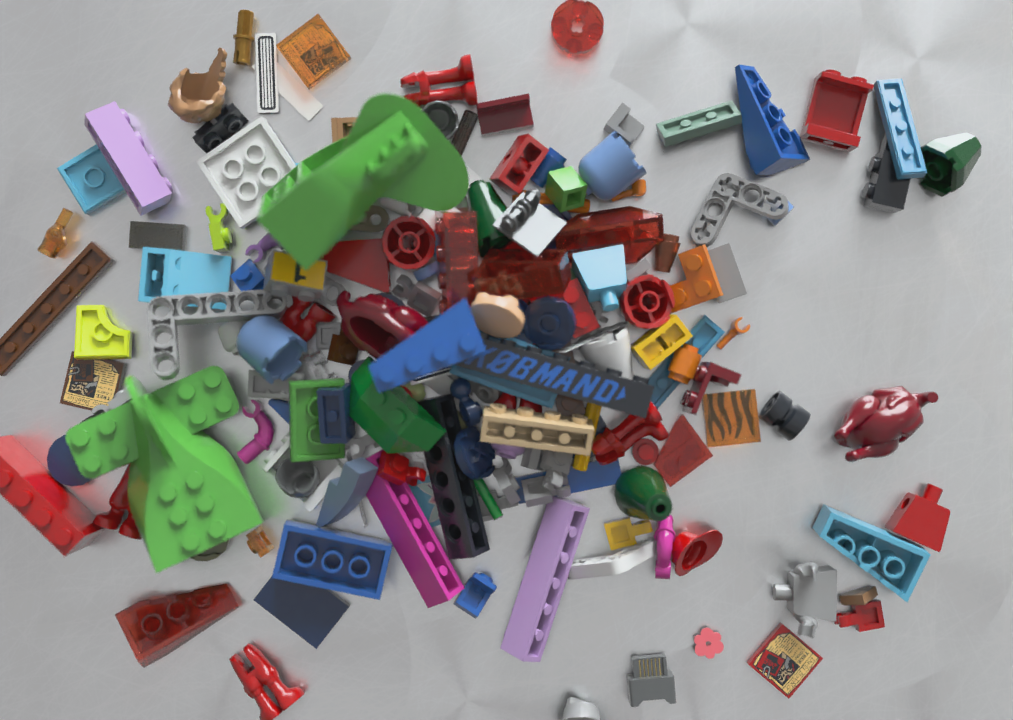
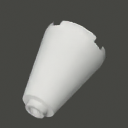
[578,325,633,380]

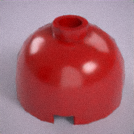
[381,216,436,270]
[618,274,675,329]

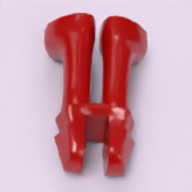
[400,54,478,108]
[591,402,669,465]

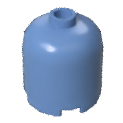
[578,131,647,200]
[236,315,308,384]

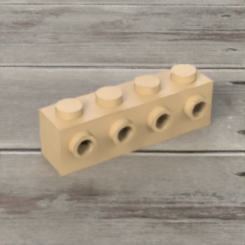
[480,403,594,456]

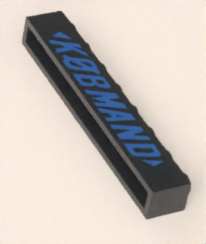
[454,332,655,418]

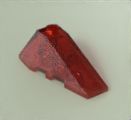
[115,583,239,668]

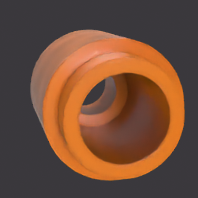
[668,343,702,385]

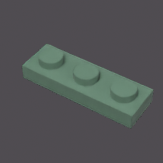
[656,100,742,147]

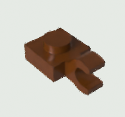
[327,320,358,366]

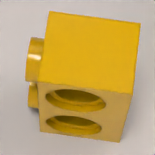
[631,314,693,370]

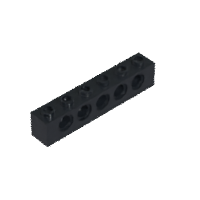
[416,394,490,560]

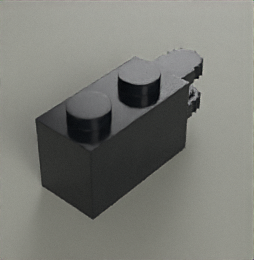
[863,134,911,213]

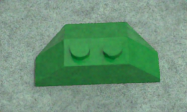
[349,356,447,453]

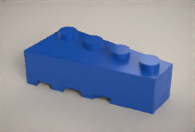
[369,298,486,393]

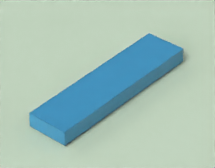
[874,79,927,179]
[648,315,725,409]

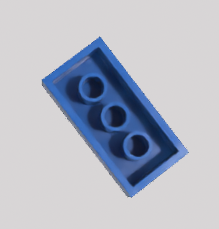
[272,519,392,600]

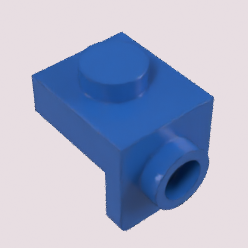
[230,258,265,291]
[453,572,497,619]

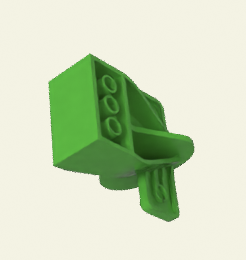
[257,93,469,271]
[65,366,264,573]

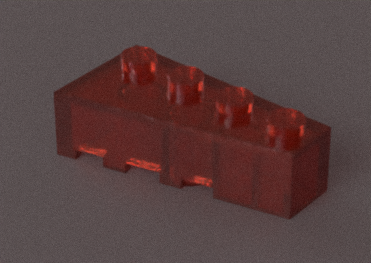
[435,207,480,315]

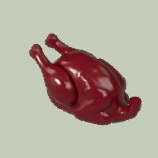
[336,290,429,360]
[834,386,938,462]

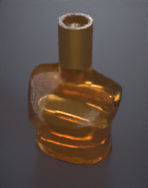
[37,208,73,259]

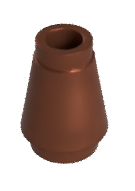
[654,233,681,273]

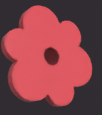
[694,627,724,659]

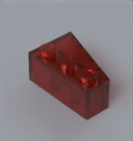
[472,249,572,300]

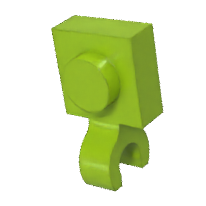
[206,203,232,253]

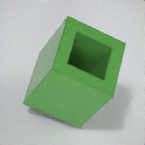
[545,166,588,212]

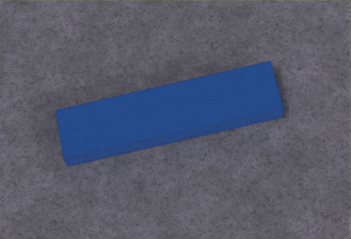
[515,458,621,504]

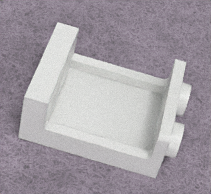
[262,432,344,512]

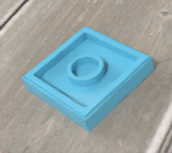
[57,144,126,215]

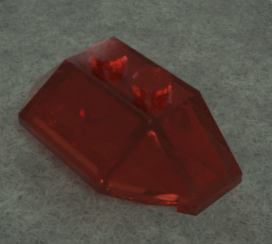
[555,206,664,264]

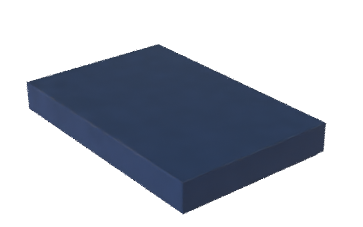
[254,576,350,649]

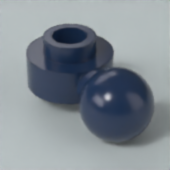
[450,378,483,427]

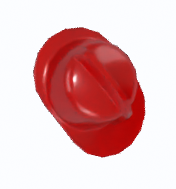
[670,530,723,576]

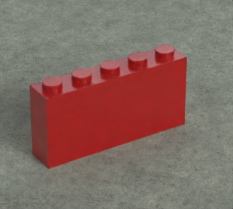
[0,435,105,556]

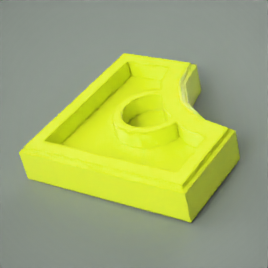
[74,305,132,360]

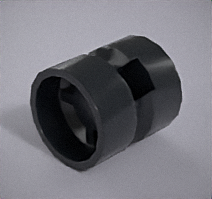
[758,391,811,441]

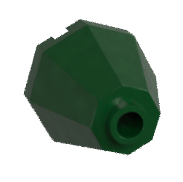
[920,133,982,197]

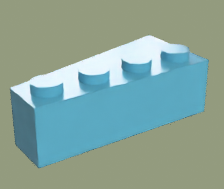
[812,504,931,602]

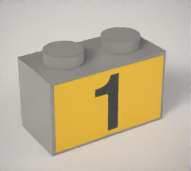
[263,250,328,302]

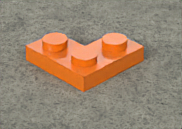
[670,244,723,313]

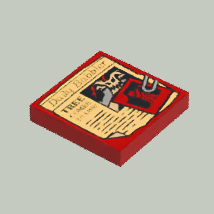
[747,622,823,699]

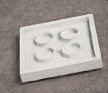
[196,116,296,229]

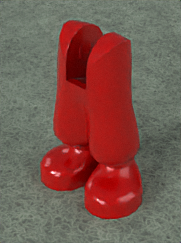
[279,295,336,343]
[93,463,142,540]

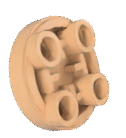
[470,293,525,338]

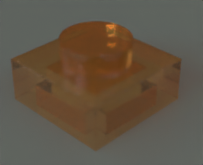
[246,526,275,558]

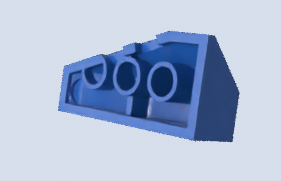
[735,65,810,175]

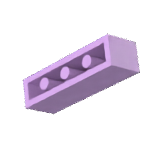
[84,101,173,216]

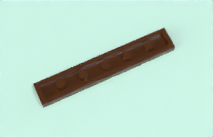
[0,241,114,376]

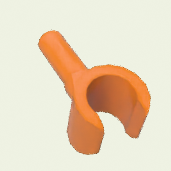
[611,179,646,202]
[716,317,750,350]

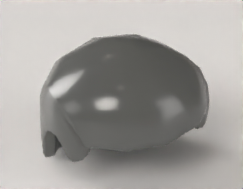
[422,100,459,140]
[275,458,320,498]

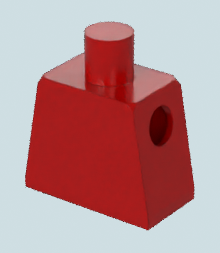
[884,483,950,552]

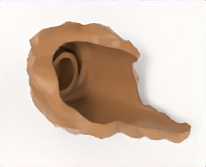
[168,48,227,124]

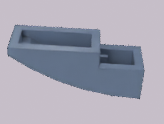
[316,457,378,528]

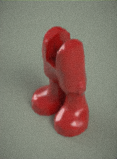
[229,643,305,720]

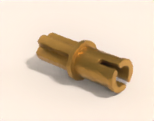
[233,9,255,66]

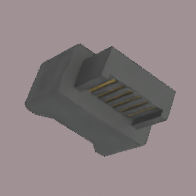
[627,654,676,707]

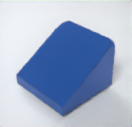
[268,398,289,424]

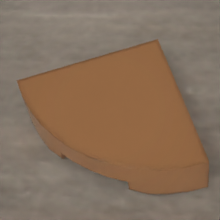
[839,586,878,606]

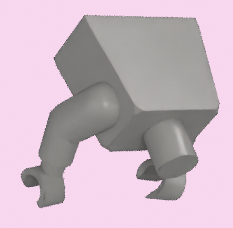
[772,562,837,638]

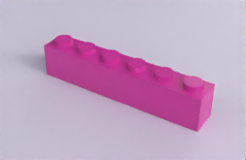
[365,449,464,608]

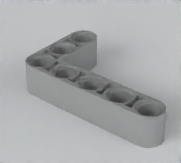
[147,290,287,380]

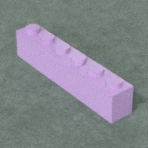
[500,496,590,662]

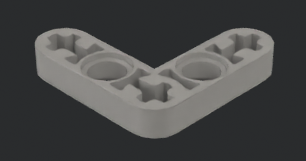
[691,173,789,247]

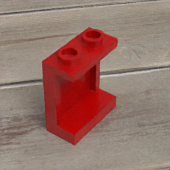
[800,70,874,152]

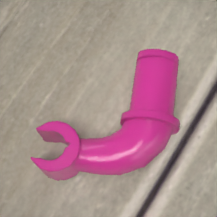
[237,400,274,464]
[654,515,676,579]

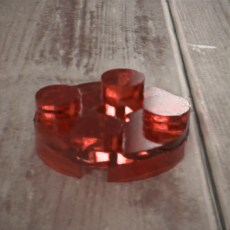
[551,0,604,56]

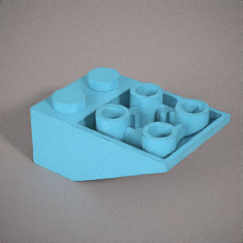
[138,247,232,310]

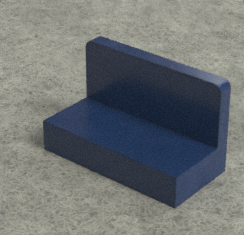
[317,383,356,444]

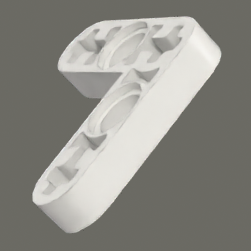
[568,537,657,580]

